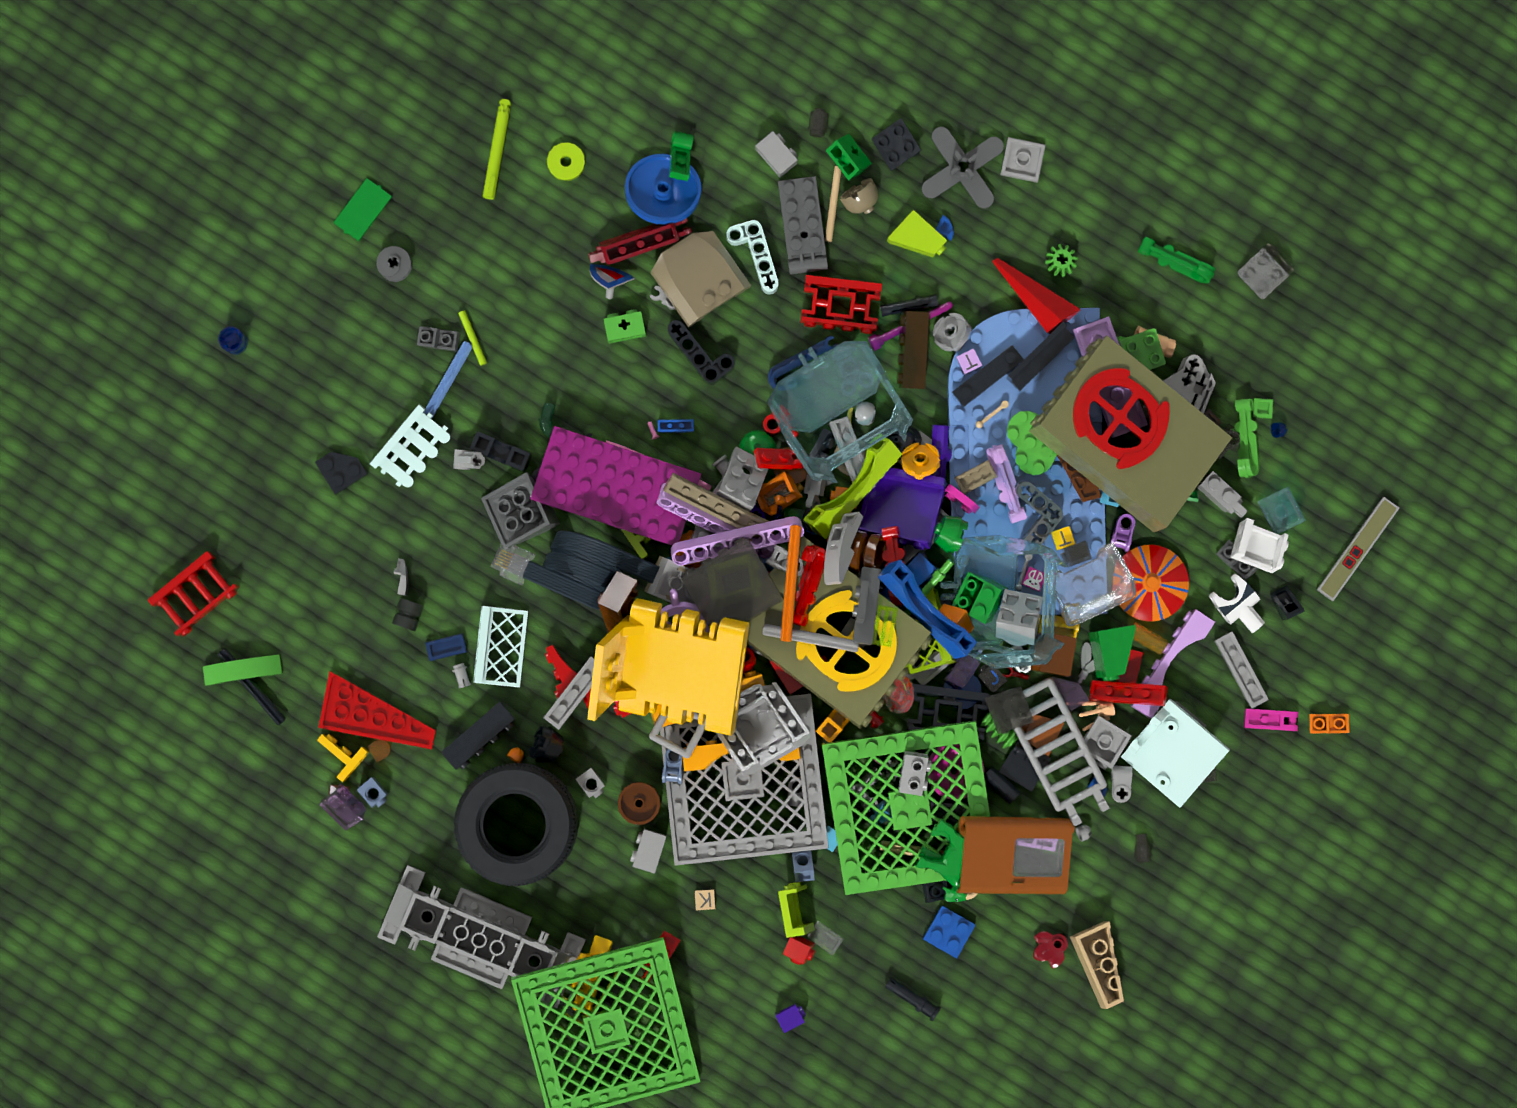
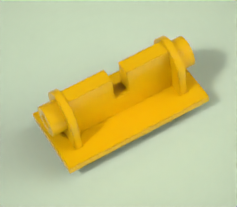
[1038,615,1079,638]

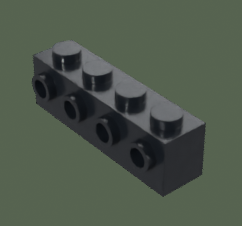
[441,702,516,770]

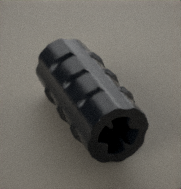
[984,766,1021,804]

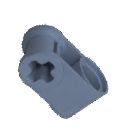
[662,749,684,784]

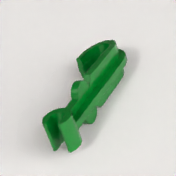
[1138,237,1216,284]

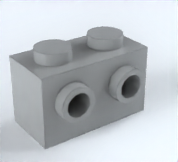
[755,131,798,178]
[898,751,931,796]
[630,829,667,874]

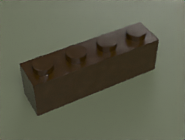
[897,311,929,389]

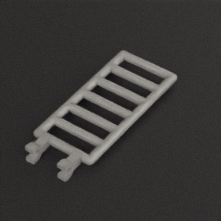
[1001,677,1110,826]

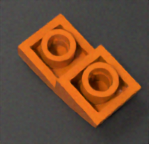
[1309,714,1350,733]

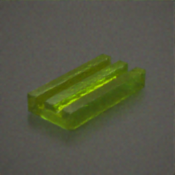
[872,605,898,648]

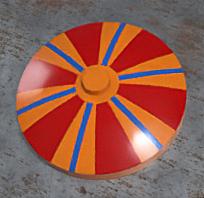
[1111,545,1189,622]

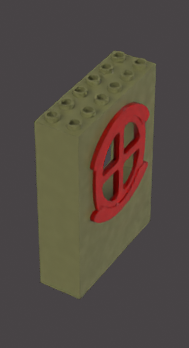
[1029,335,1232,532]

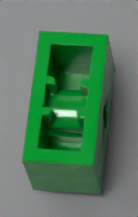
[826,134,872,181]

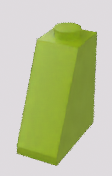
[887,210,947,257]

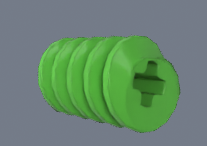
[980,707,1018,749]

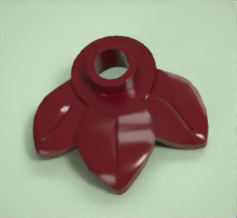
[1033,931,1068,968]

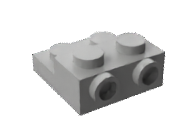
[1077,716,1131,770]

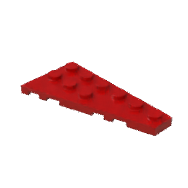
[318,671,436,749]

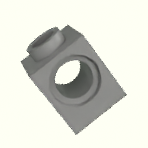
[576,767,606,798]

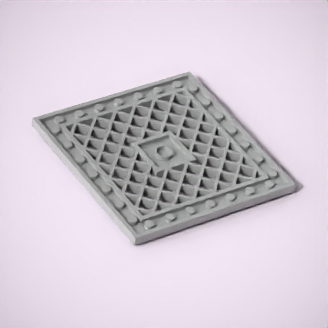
[660,694,829,865]

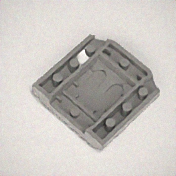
[716,682,811,775]

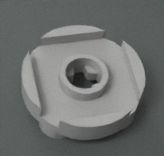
[933,313,972,352]

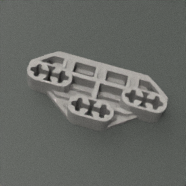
[1142,355,1216,427]

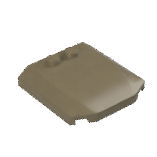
[651,231,751,327]

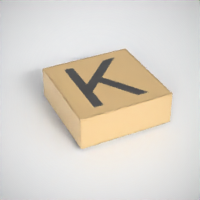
[695,889,715,910]

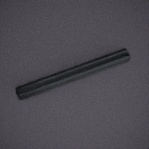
[218,648,286,725]

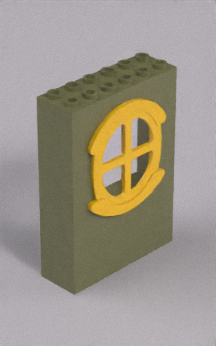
[735,536,932,729]

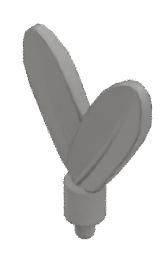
[1078,642,1095,683]

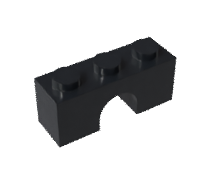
[470,431,532,473]

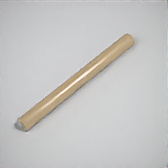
[824,166,842,242]

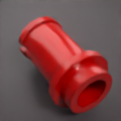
[870,710,884,729]

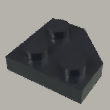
[315,452,368,495]

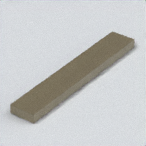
[663,473,769,538]

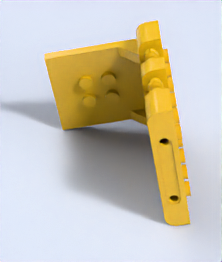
[588,598,750,736]

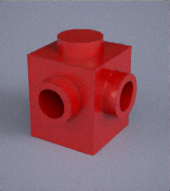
[783,936,816,965]

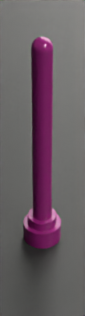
[868,302,953,351]

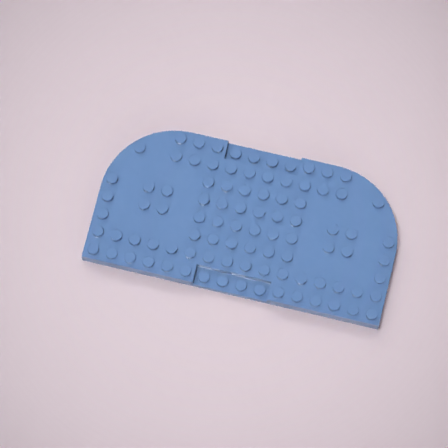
[947,308,1107,615]

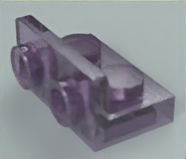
[319,784,366,831]

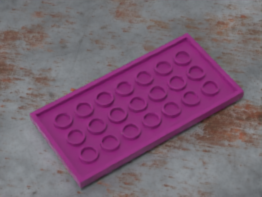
[530,426,701,546]

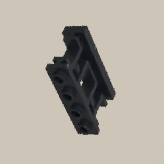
[906,684,989,741]

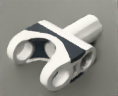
[1209,574,1265,633]

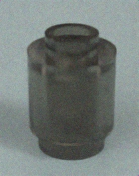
[808,108,829,137]

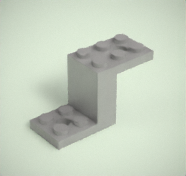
[691,446,768,562]

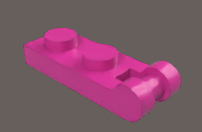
[1244,709,1299,731]

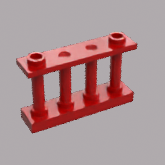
[147,551,240,636]

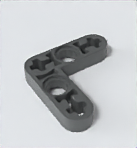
[1015,481,1063,553]

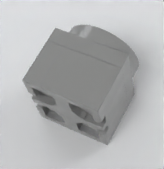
[996,589,1043,646]

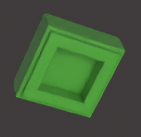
[1252,398,1273,419]

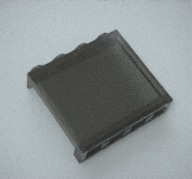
[681,537,784,632]

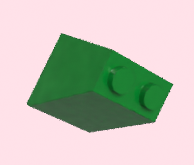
[1089,625,1136,681]

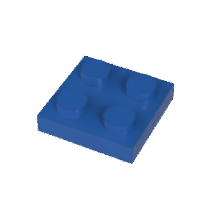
[923,905,975,959]

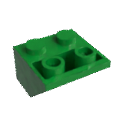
[952,572,1008,624]

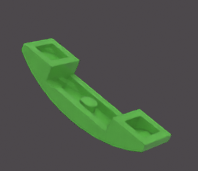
[203,655,282,686]

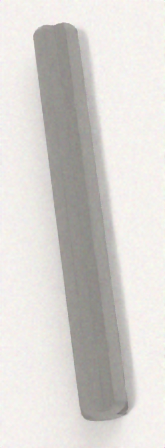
[763,624,859,652]

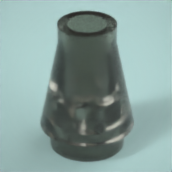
[1134,834,1153,863]

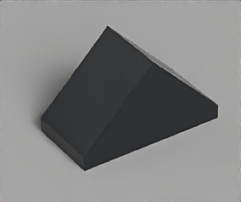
[1270,586,1305,621]

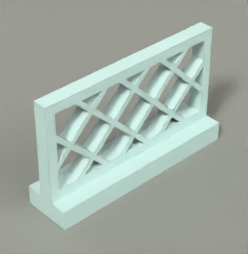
[473,606,528,687]

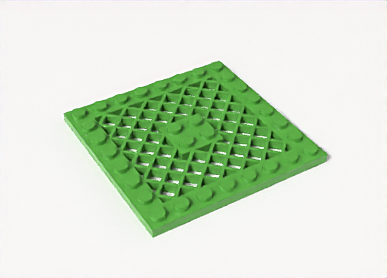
[822,720,990,895]
[511,937,700,1108]

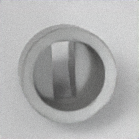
[1075,825,1092,842]

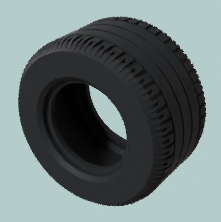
[454,763,579,886]

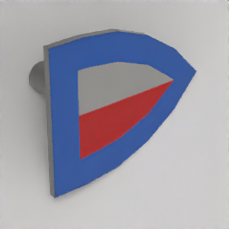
[589,264,635,299]

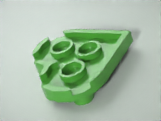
[1007,411,1057,475]

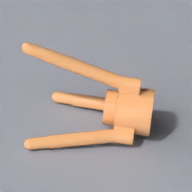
[1066,701,1115,731]

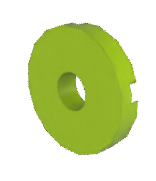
[547,142,585,181]

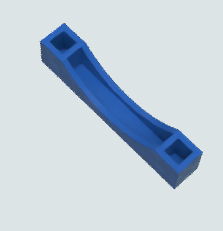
[878,560,977,659]

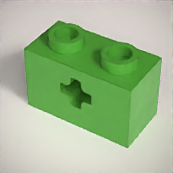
[604,309,646,344]

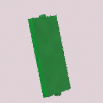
[333,178,392,242]

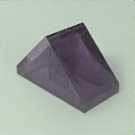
[943,654,981,690]

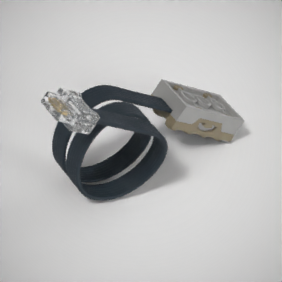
[490,531,731,623]

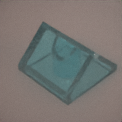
[1258,486,1306,534]

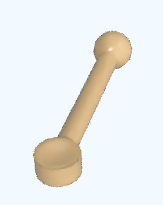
[976,401,1009,428]

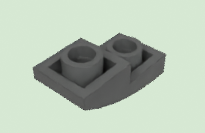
[417,327,460,352]
[1216,540,1258,582]

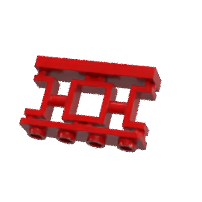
[800,275,882,334]

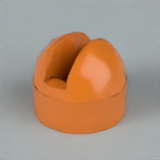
[507,747,524,763]

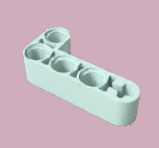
[727,220,778,295]

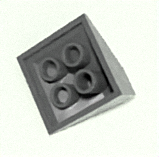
[481,472,560,550]

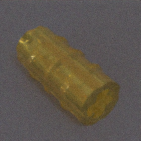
[1133,622,1169,655]

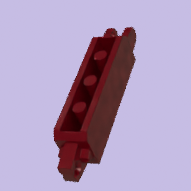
[588,218,692,265]

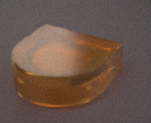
[367,740,391,763]

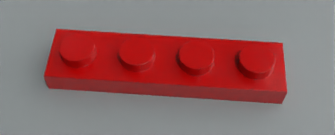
[1089,680,1168,706]

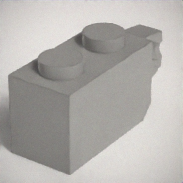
[1197,471,1247,518]

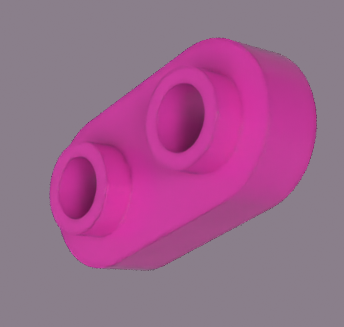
[944,484,980,514]

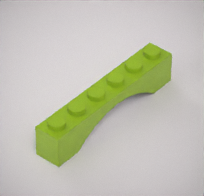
[803,435,902,539]

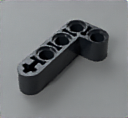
[668,320,735,385]

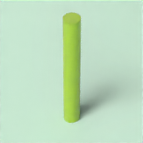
[458,310,487,366]

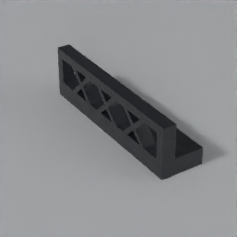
[1006,322,1075,392]

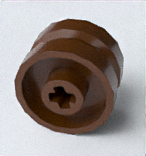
[848,531,886,574]
[618,782,661,825]

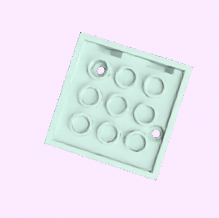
[1121,699,1230,808]

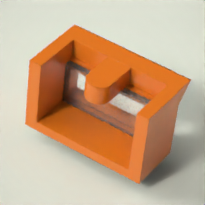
[757,472,803,516]

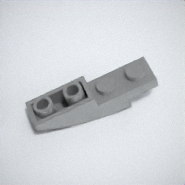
[824,512,863,585]

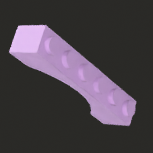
[1130,609,1215,719]

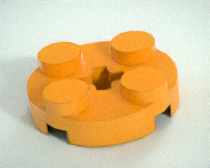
[901,443,940,480]

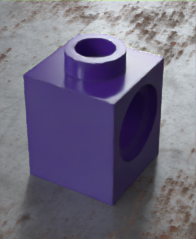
[775,1003,806,1033]

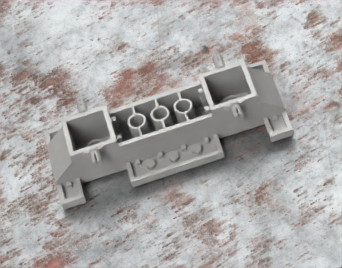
[377,865,586,1008]

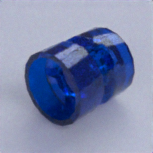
[218,327,248,355]

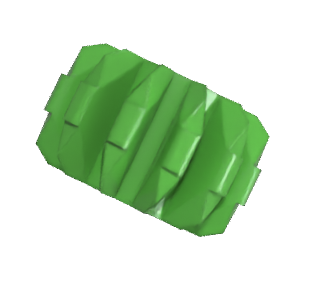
[1045,244,1078,277]

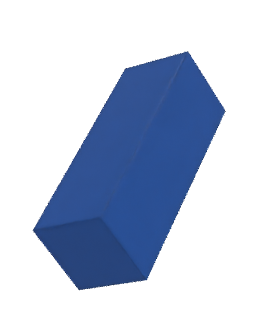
[658,419,694,433]

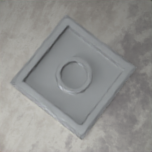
[1000,137,1045,183]

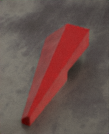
[992,258,1081,334]

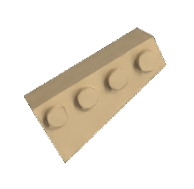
[1070,921,1124,1009]

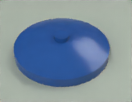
[625,154,701,225]

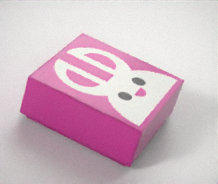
[1021,566,1047,592]

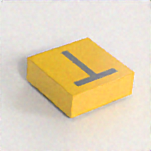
[1051,526,1075,550]

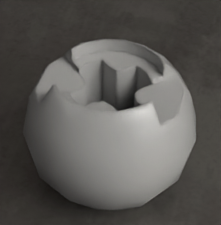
[855,401,876,426]

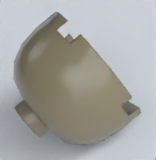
[840,178,879,214]

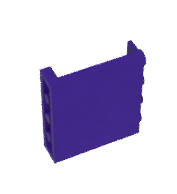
[857,468,947,550]

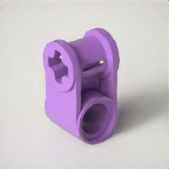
[1109,514,1135,552]

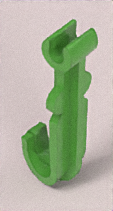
[1235,399,1259,478]

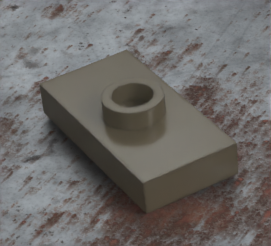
[955,460,998,495]

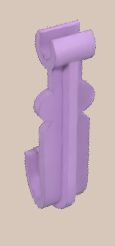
[987,444,1027,524]

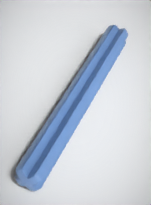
[423,341,473,419]

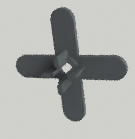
[922,127,1004,209]

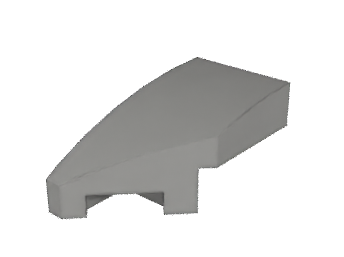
[394,558,408,596]

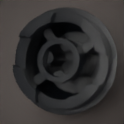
[529,726,564,763]

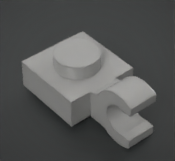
[804,475,827,509]

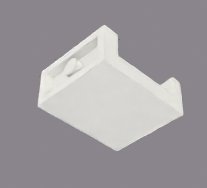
[1231,518,1289,573]

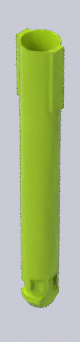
[482,99,511,200]

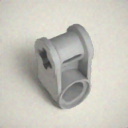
[766,545,805,577]
[1111,766,1132,803]

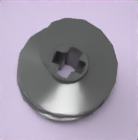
[376,246,412,282]

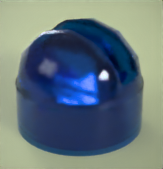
[1271,422,1288,438]

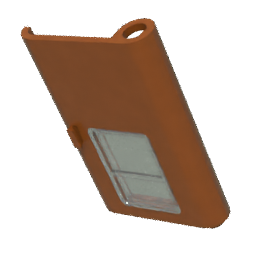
[957,816,1075,894]

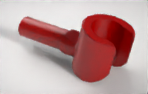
[1002,666,1029,680]

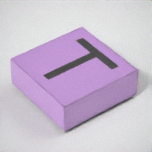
[956,348,982,375]

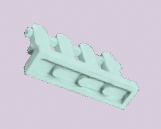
[370,404,450,487]

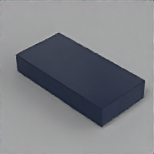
[425,633,467,661]

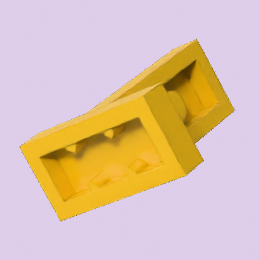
[317,734,369,782]

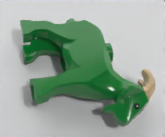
[915,819,978,902]

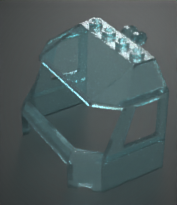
[767,341,913,483]
[940,535,1068,669]

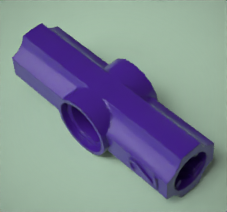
[931,425,952,478]

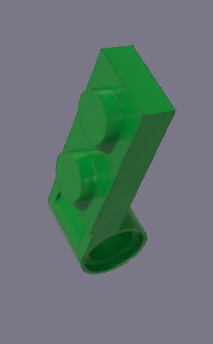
[669,131,693,181]

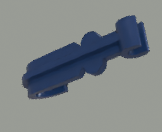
[768,336,838,391]

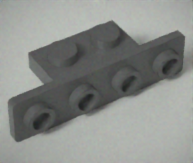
[852,567,881,645]

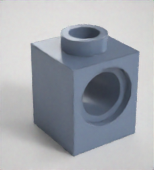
[357,777,389,808]
[792,850,815,882]

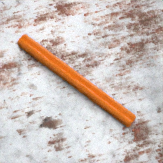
[781,525,801,642]

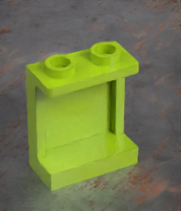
[778,882,815,938]

